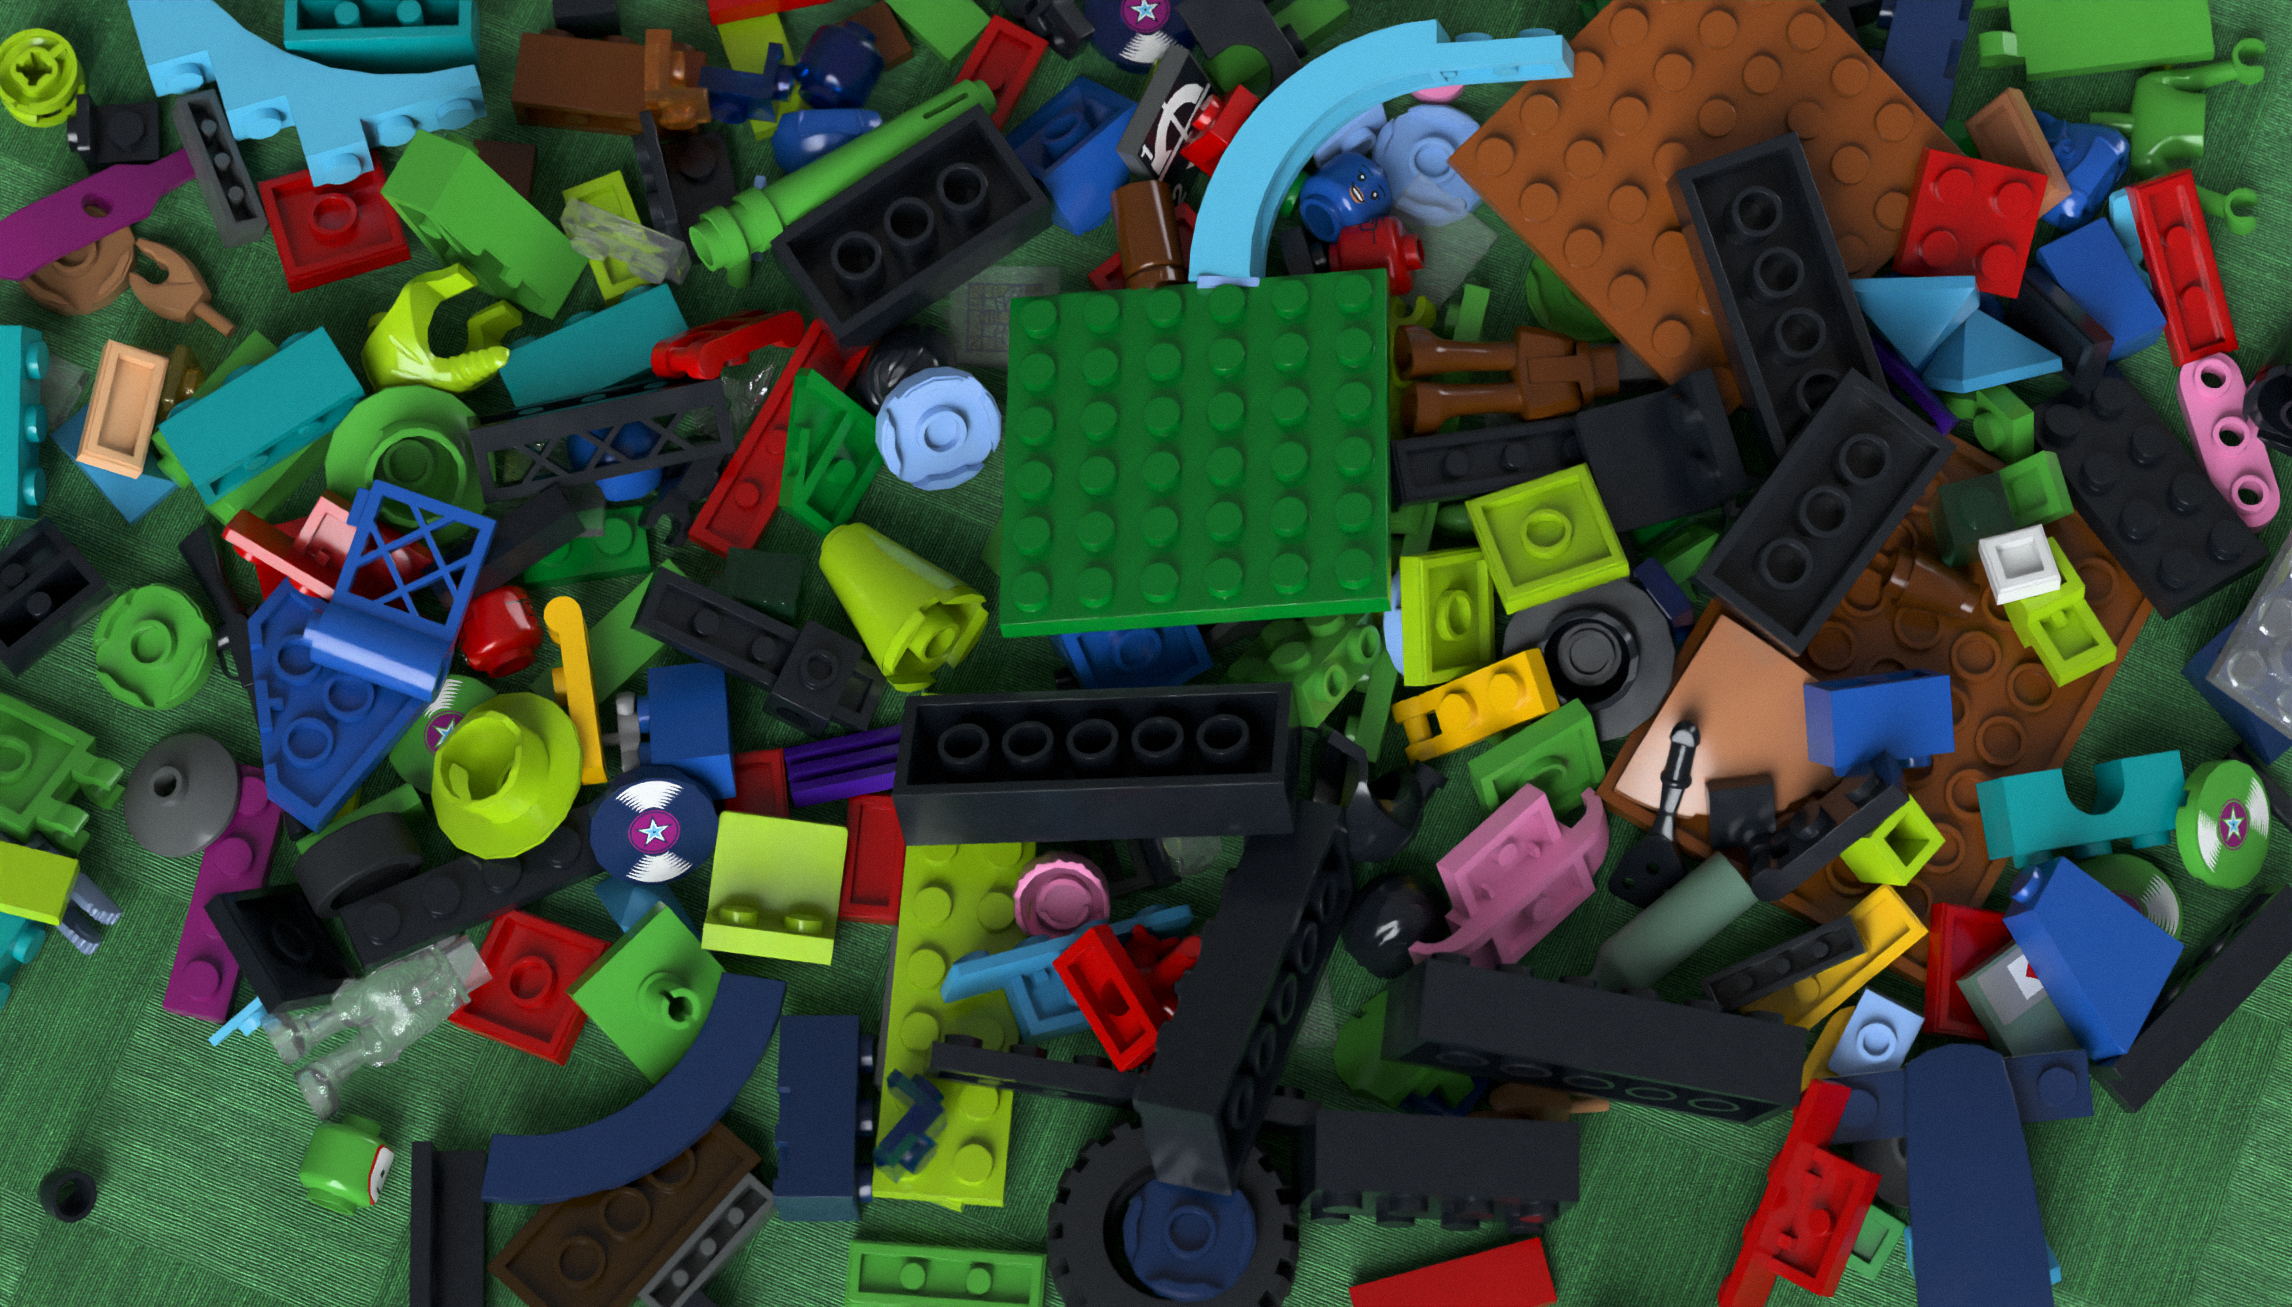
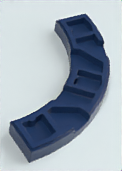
[481,972,788,1205]

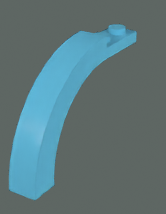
[1188,19,1574,284]

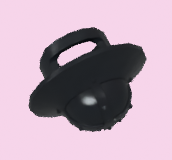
[1502,578,1675,743]

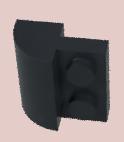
[0,515,117,679]

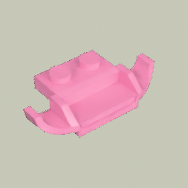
[1408,783,1610,970]

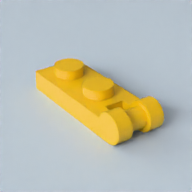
[544,596,608,786]
[1391,648,1560,767]

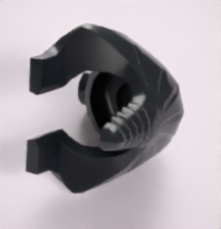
[1303,722,1449,863]

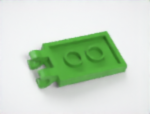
[1972,0,2215,82]
[0,692,125,856]

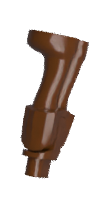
[1393,324,1619,439]

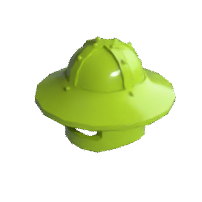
[431,692,584,860]

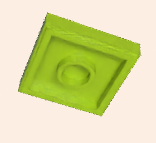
[1465,462,1630,615]
[1399,545,1496,686]

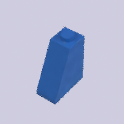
[2002,856,2184,1062]

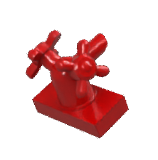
[1052,923,1201,1072]

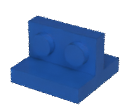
[1046,625,1214,690]

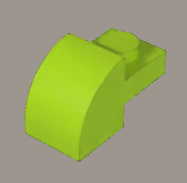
[2003,536,2117,688]

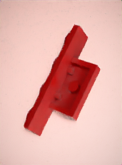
[221,489,459,652]
[1717,1078,1883,1307]

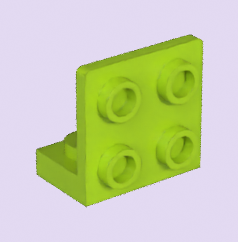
[701,810,848,965]

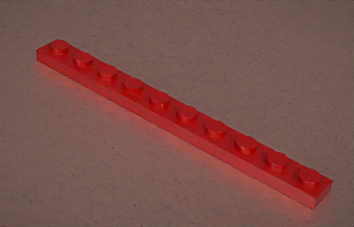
[688,14,1049,569]

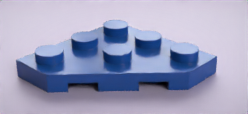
[247,576,431,835]

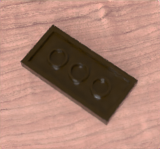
[486,1073,764,1307]

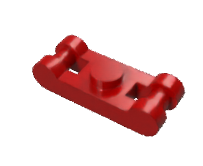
[651,309,804,380]

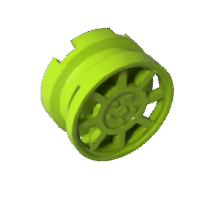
[0,28,87,128]

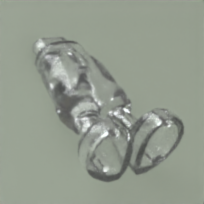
[260,934,493,1122]

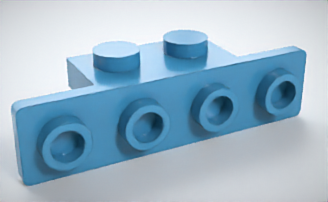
[940,904,1194,1045]

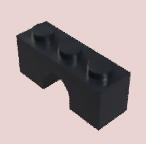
[1174,0,1309,119]

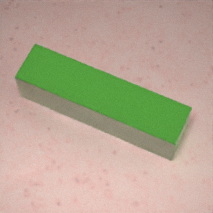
[1203,0,1350,97]

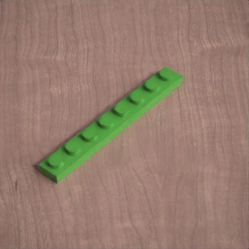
[1344,284,1491,779]

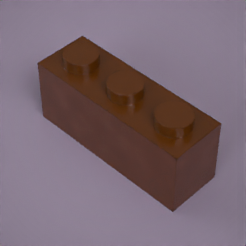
[511,29,712,141]

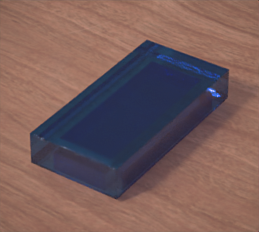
[1633,557,1696,644]

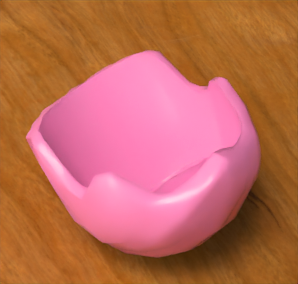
[1012,850,1111,940]

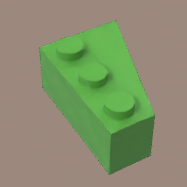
[380,129,590,320]

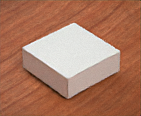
[1978,524,2061,605]

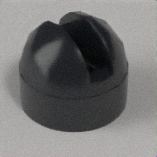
[37,1167,97,1223]

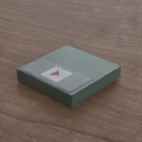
[1956,939,2081,1057]

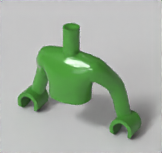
[2090,38,2266,236]

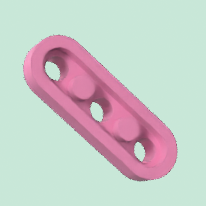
[2175,352,2280,533]

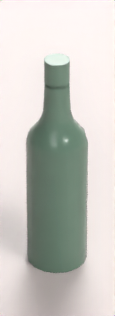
[1587,851,1758,993]

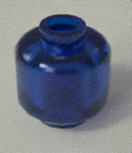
[793,21,885,110]

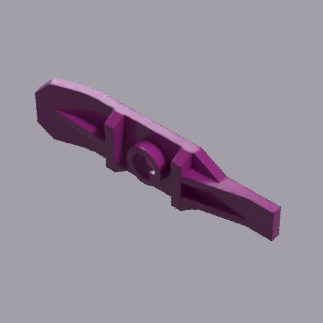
[0,148,196,282]

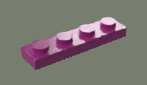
[162,763,284,1025]

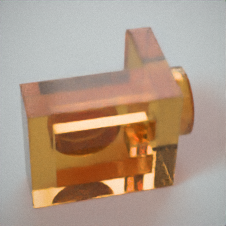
[644,29,711,130]

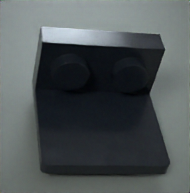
[632,109,738,269]
[1572,368,1750,535]

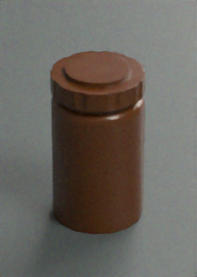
[1109,180,1188,290]

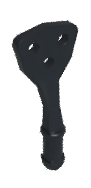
[1608,720,1701,909]

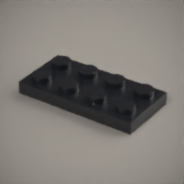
[2031,363,2270,622]

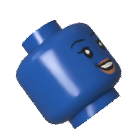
[1299,152,1393,243]

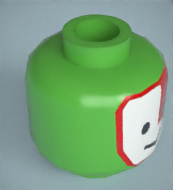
[298,1113,394,1216]

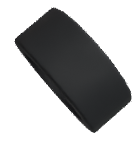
[293,812,425,918]

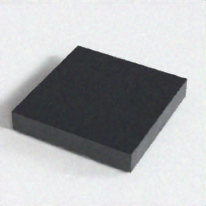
[203,882,362,1015]

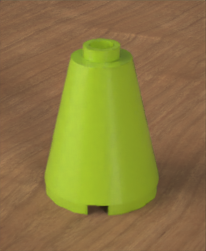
[819,522,989,693]

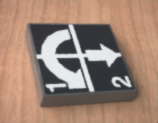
[1116,44,1221,208]

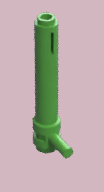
[689,79,997,288]

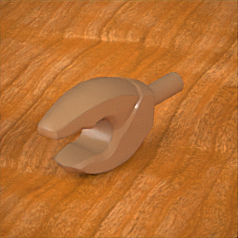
[128,238,237,338]
[1466,1083,1610,1122]

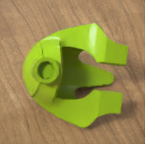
[360,262,522,400]

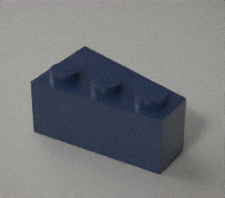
[1869,0,1973,131]
[772,1015,875,1222]

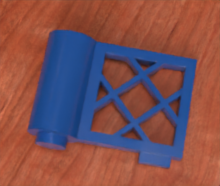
[302,479,499,703]

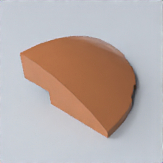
[1613,614,1844,819]

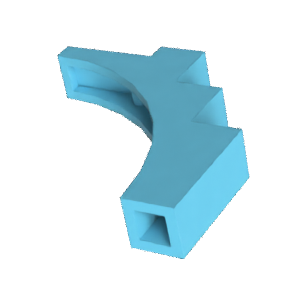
[127,0,488,187]

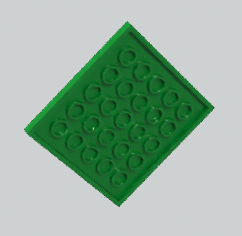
[999,268,1391,638]

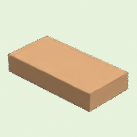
[75,339,169,479]

